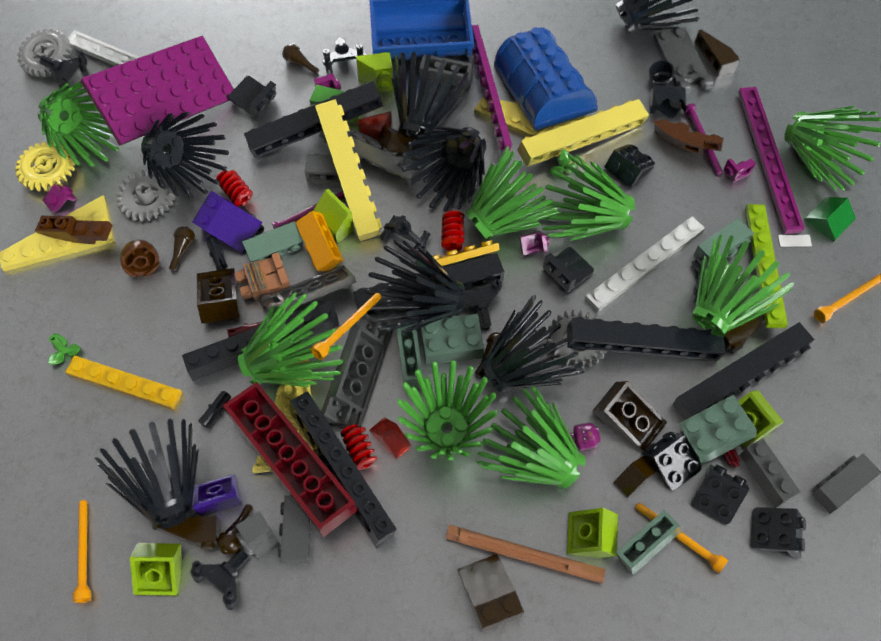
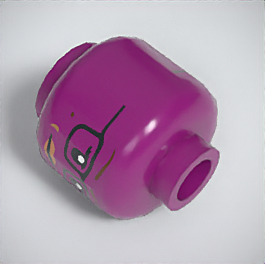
[570,422,601,451]

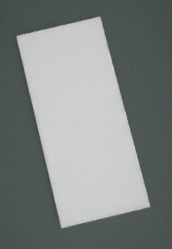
[778,235,812,247]

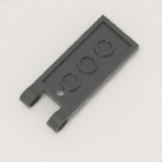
[653,27,714,94]
[260,265,356,318]

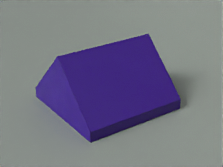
[193,474,242,517]

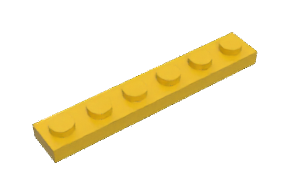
[65,355,182,410]

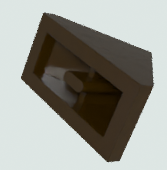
[379,125,415,154]
[613,456,657,498]

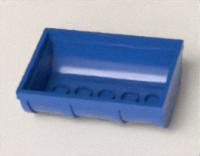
[369,0,474,61]
[494,27,598,131]

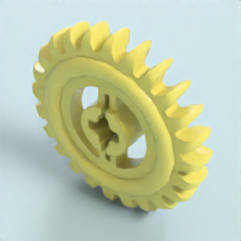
[15,141,75,192]

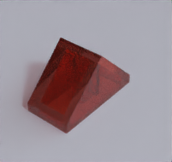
[357,111,392,140]
[369,417,411,459]

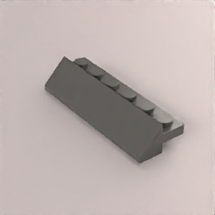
[319,127,426,181]
[321,314,393,429]

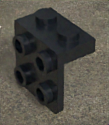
[229,76,276,118]
[604,144,655,187]
[543,247,594,292]
[641,432,702,490]
[692,464,749,524]
[751,507,806,558]

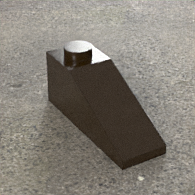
[695,29,740,77]
[724,314,765,352]
[156,515,221,550]

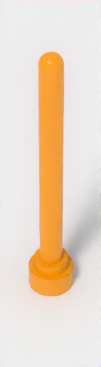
[814,273,881,323]
[311,293,381,360]
[72,500,91,603]
[635,503,728,574]

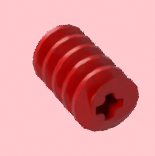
[216,170,253,206]
[441,210,465,251]
[340,424,378,471]

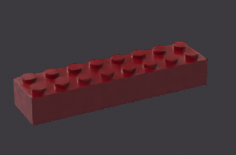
[222,382,358,537]

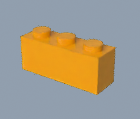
[295,211,344,272]

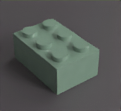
[420,314,484,366]
[679,395,757,465]

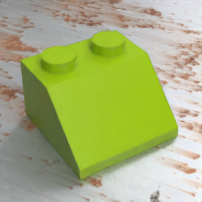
[356,52,393,92]
[313,189,354,244]
[738,390,784,448]
[567,507,618,558]
[129,543,182,596]

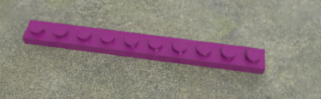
[472,25,512,156]
[738,87,805,234]

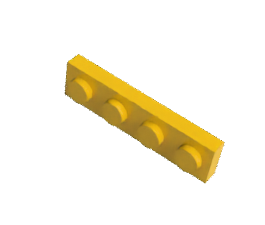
[432,240,500,266]

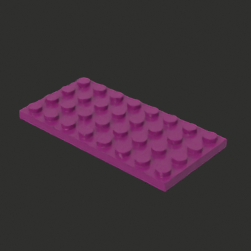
[80,35,234,146]

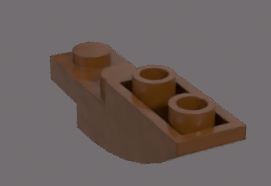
[654,119,724,155]
[35,215,113,245]

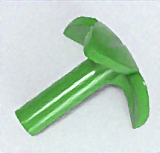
[548,149,578,175]
[48,333,81,365]

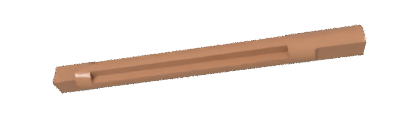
[446,524,606,584]

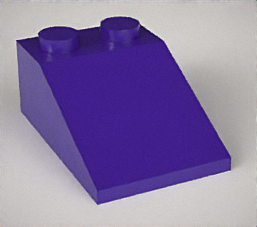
[192,191,263,253]

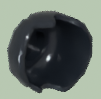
[649,60,675,86]

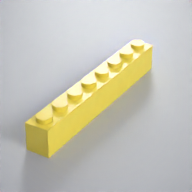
[315,99,382,241]
[517,99,649,167]

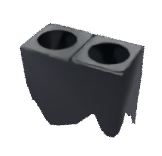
[650,85,686,119]

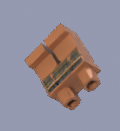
[234,252,290,301]

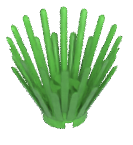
[37,82,119,166]
[785,106,881,191]
[465,146,561,240]
[542,154,635,241]
[691,234,795,338]
[238,292,343,387]
[397,360,498,460]
[477,385,586,489]

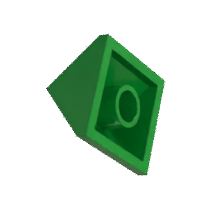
[804,197,856,242]

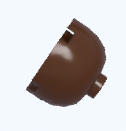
[120,239,159,277]

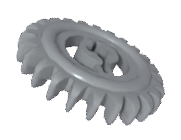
[18,29,72,78]
[115,170,176,221]
[546,310,607,369]

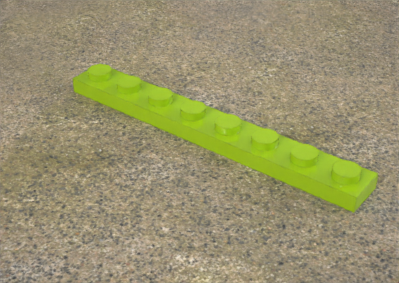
[745,204,788,328]

